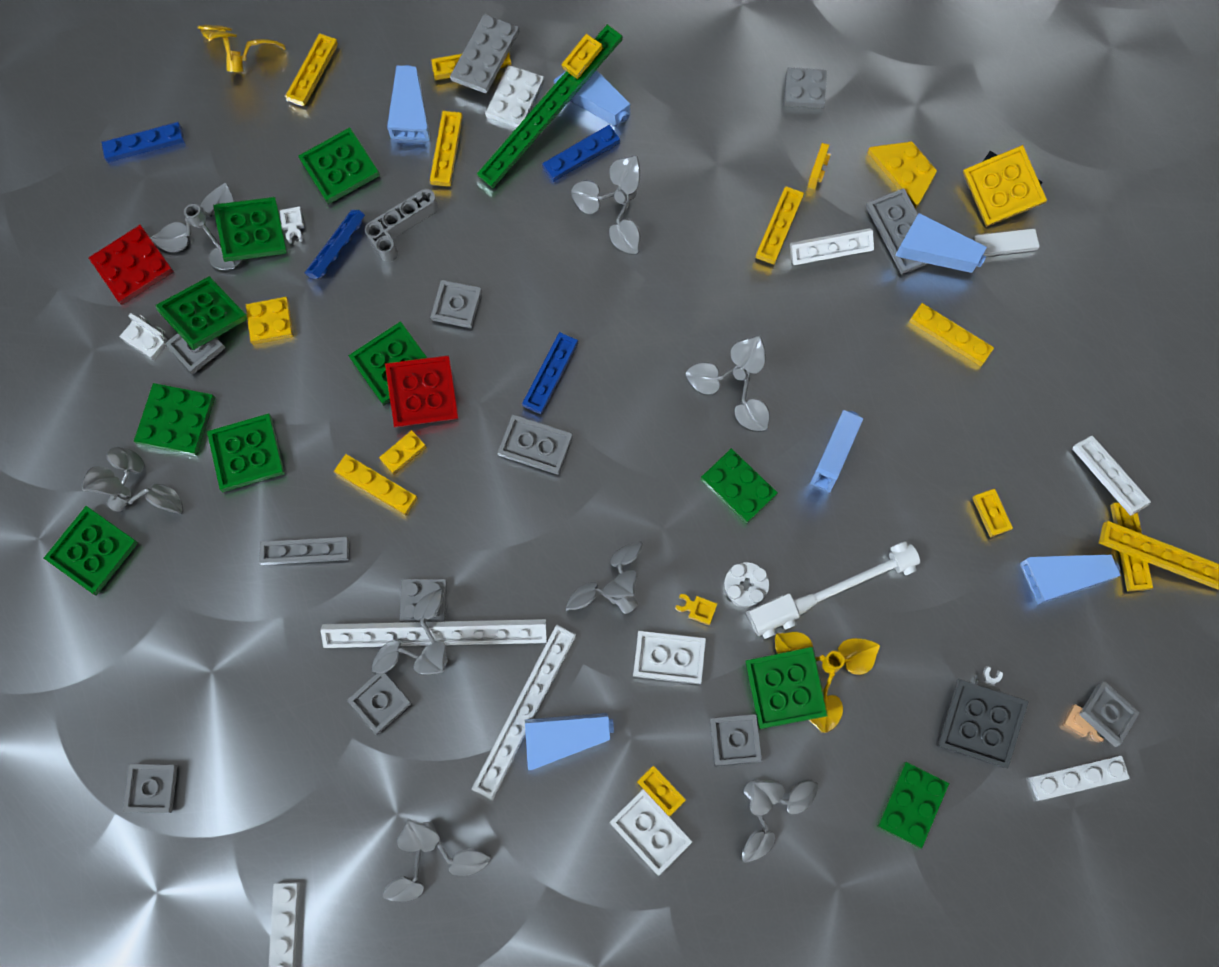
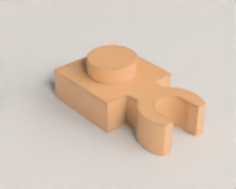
[1062,704,1104,742]

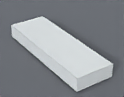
[972,229,1040,256]

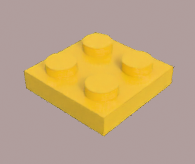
[246,297,294,345]

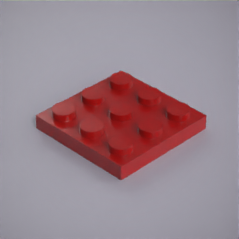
[88,225,174,305]
[385,355,458,428]

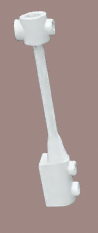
[746,541,920,639]

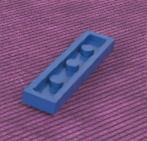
[101,122,185,163]
[542,124,620,182]
[304,210,365,279]
[522,332,578,415]

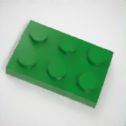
[700,448,778,524]
[876,762,949,849]

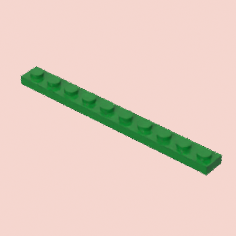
[477,24,623,189]

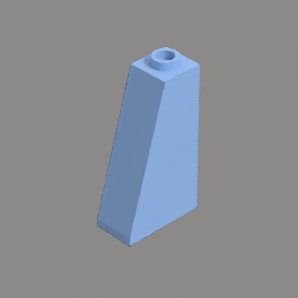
[387,65,430,141]
[554,70,630,126]
[896,213,987,273]
[810,410,863,492]
[1020,555,1121,605]
[525,713,614,770]

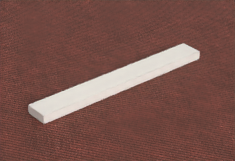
[472,624,577,800]

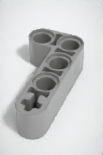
[365,189,438,262]

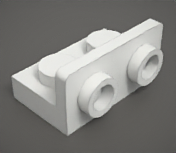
[119,313,168,361]

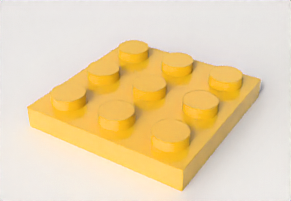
[963,145,1047,227]

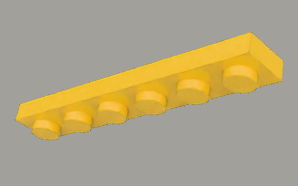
[1099,521,1219,590]

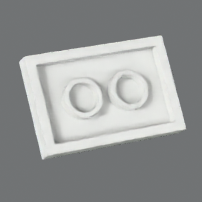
[486,65,545,127]
[633,631,706,685]
[609,789,692,876]

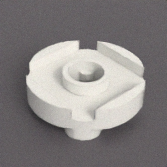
[724,562,769,608]

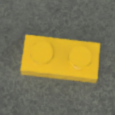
[561,34,603,79]
[808,143,831,189]
[379,430,427,475]
[972,488,1013,538]
[637,765,686,817]

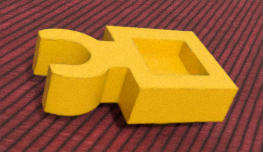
[675,594,717,626]

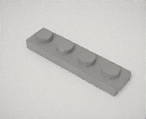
[259,537,349,565]

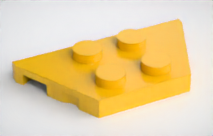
[867,141,937,209]

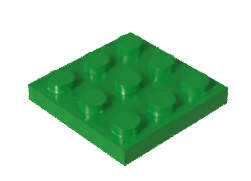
[298,127,380,204]
[213,197,286,262]
[156,276,247,350]
[348,321,427,406]
[133,383,215,456]
[207,413,285,492]
[43,506,139,596]
[746,647,828,729]

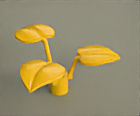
[198,25,286,72]
[775,632,880,733]

